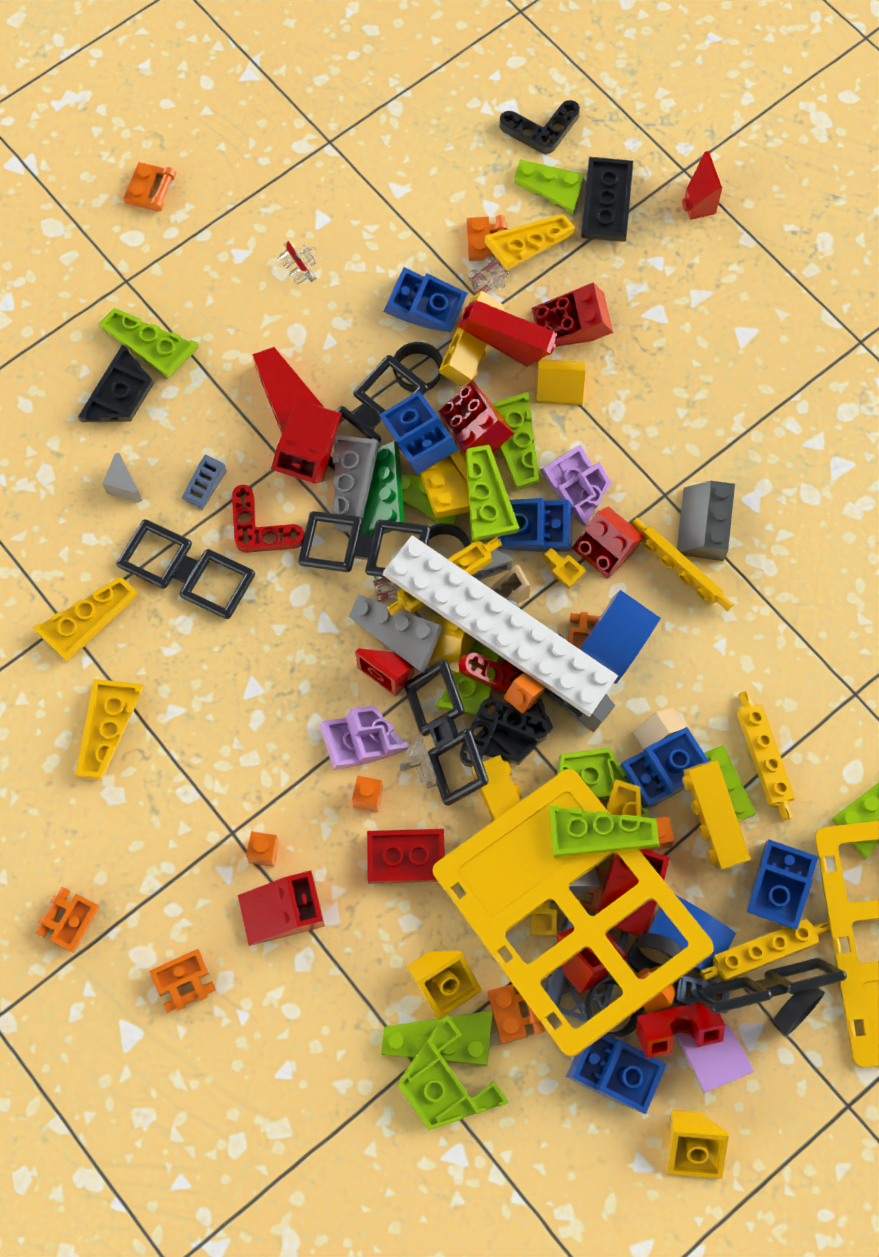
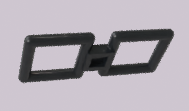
[328,355,428,471]
[298,511,431,578]
[116,519,255,619]
[404,660,489,806]
[691,958,847,1014]

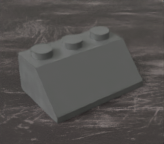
[677,481,735,561]

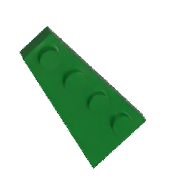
[360,441,405,535]

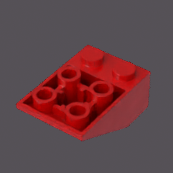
[532,282,613,347]
[438,380,514,453]
[271,399,342,484]
[597,849,670,936]
[238,870,325,946]

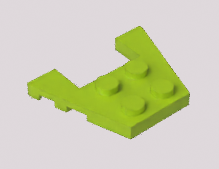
[557,748,649,817]
[396,1014,509,1130]

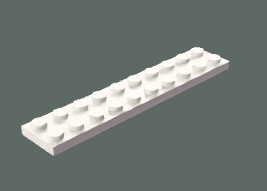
[383,535,618,717]

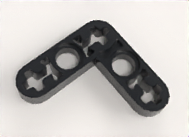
[499,100,580,154]
[460,698,549,767]

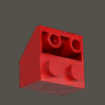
[572,506,645,579]

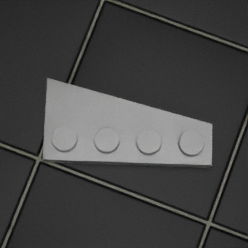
[333,435,379,533]
[349,594,444,673]

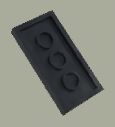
[581,157,633,242]

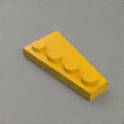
[485,214,575,270]

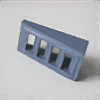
[182,454,227,510]
[674,976,730,1013]

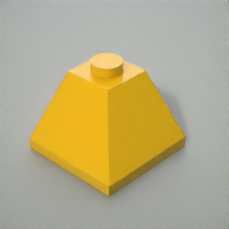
[428,615,475,674]
[406,950,482,1019]
[667,1109,729,1179]

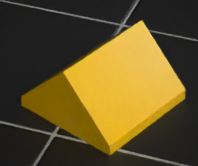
[536,359,586,405]

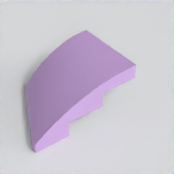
[540,445,612,526]
[320,706,410,770]
[674,1024,754,1093]

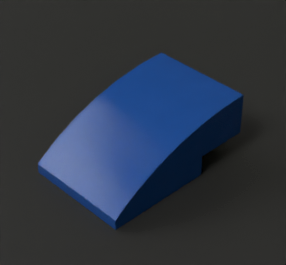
[383,267,468,332]
[379,391,458,475]
[497,498,572,552]
[579,590,661,684]
[620,727,709,810]
[746,839,819,930]
[648,895,736,980]
[566,1034,667,1114]

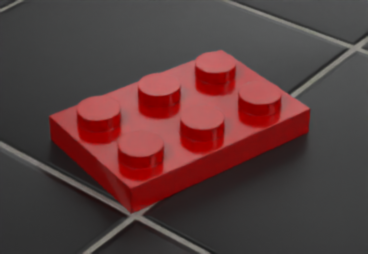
[367,829,445,884]

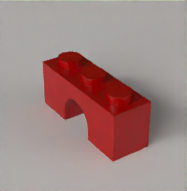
[636,1002,725,1059]

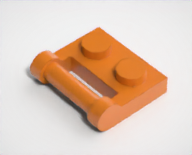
[124,162,176,211]

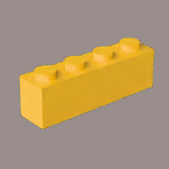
[438,290,504,387]
[472,755,523,821]
[682,760,751,869]

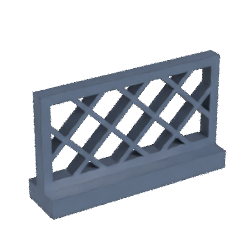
[544,907,629,1022]

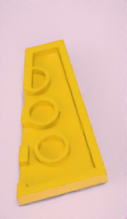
[419,457,470,518]
[32,576,139,662]
[75,679,144,780]

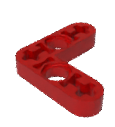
[232,484,304,553]
[458,653,524,694]

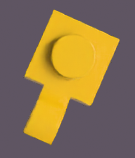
[543,548,586,590]
[530,901,557,937]

